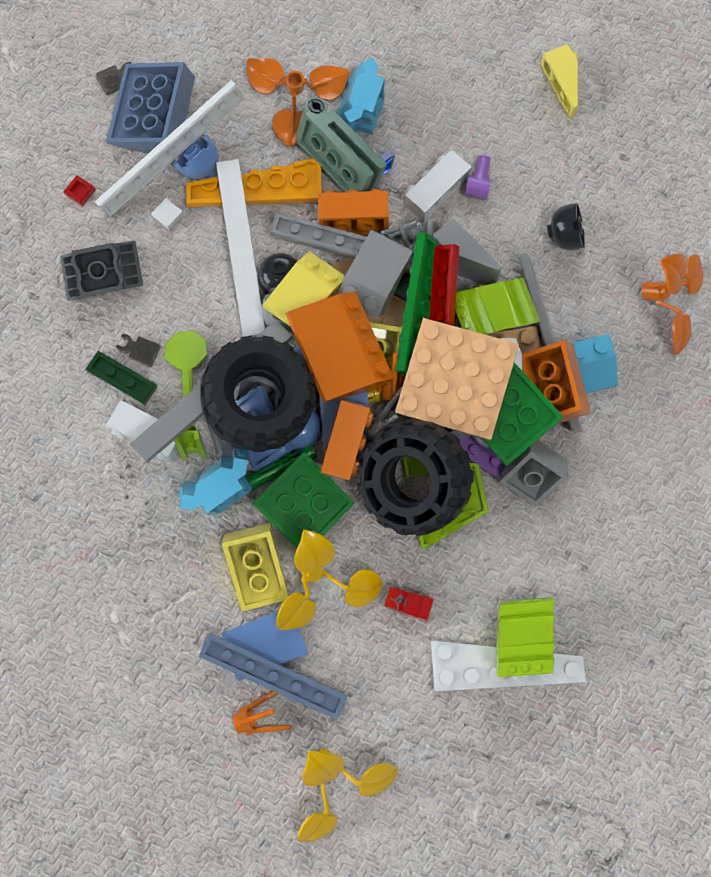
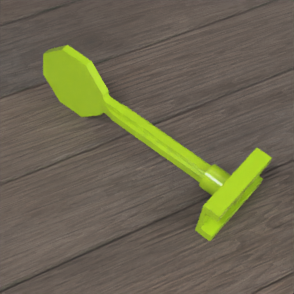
[165,331,208,461]

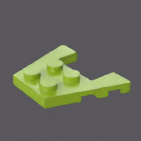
[403,457,489,550]

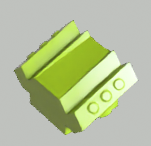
[455,277,541,335]
[495,597,555,677]

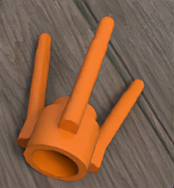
[377,353,404,400]
[232,690,291,736]

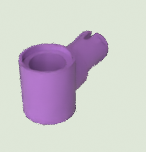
[465,155,491,200]

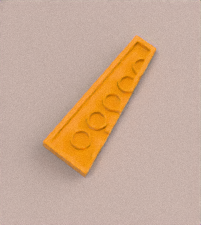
[186,158,322,208]

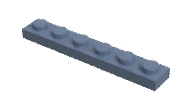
[198,632,348,720]

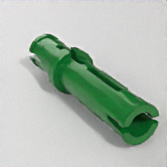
[247,444,317,490]

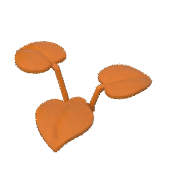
[246,58,350,146]
[642,254,703,355]

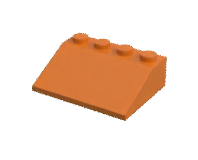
[285,291,394,403]

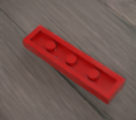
[429,244,460,326]

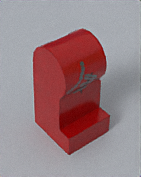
[384,587,434,622]

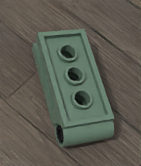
[296,97,387,192]

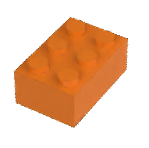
[318,189,389,236]
[522,340,591,424]
[321,398,373,480]

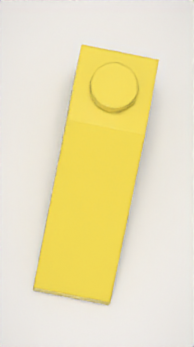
[541,44,578,119]

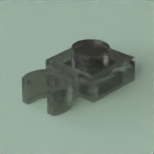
[96,62,132,96]
[116,334,161,368]

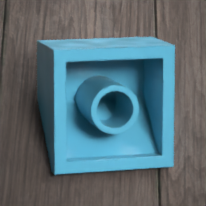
[571,334,618,394]

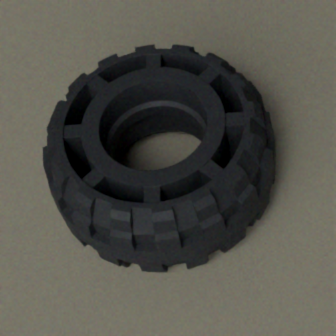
[200,335,316,452]
[357,420,474,536]

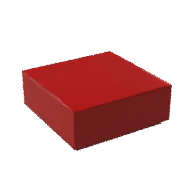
[63,175,96,207]

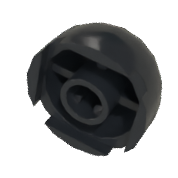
[547,203,585,250]
[258,253,298,295]

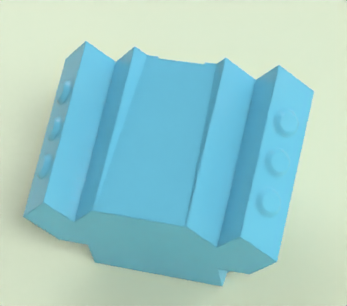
[337,58,385,135]
[180,447,253,516]

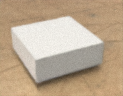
[151,198,184,230]

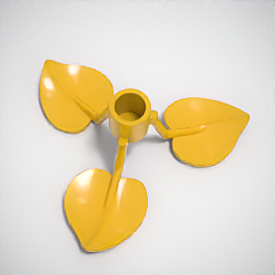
[276,530,384,630]
[297,749,399,842]

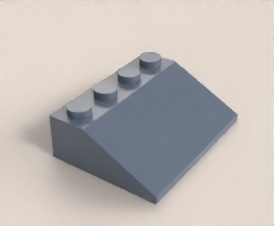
[106,62,195,153]

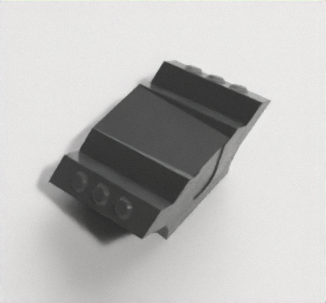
[60,241,143,301]

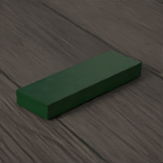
[85,351,158,406]

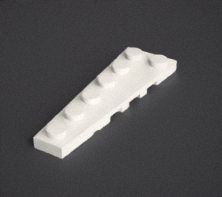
[430,641,586,692]

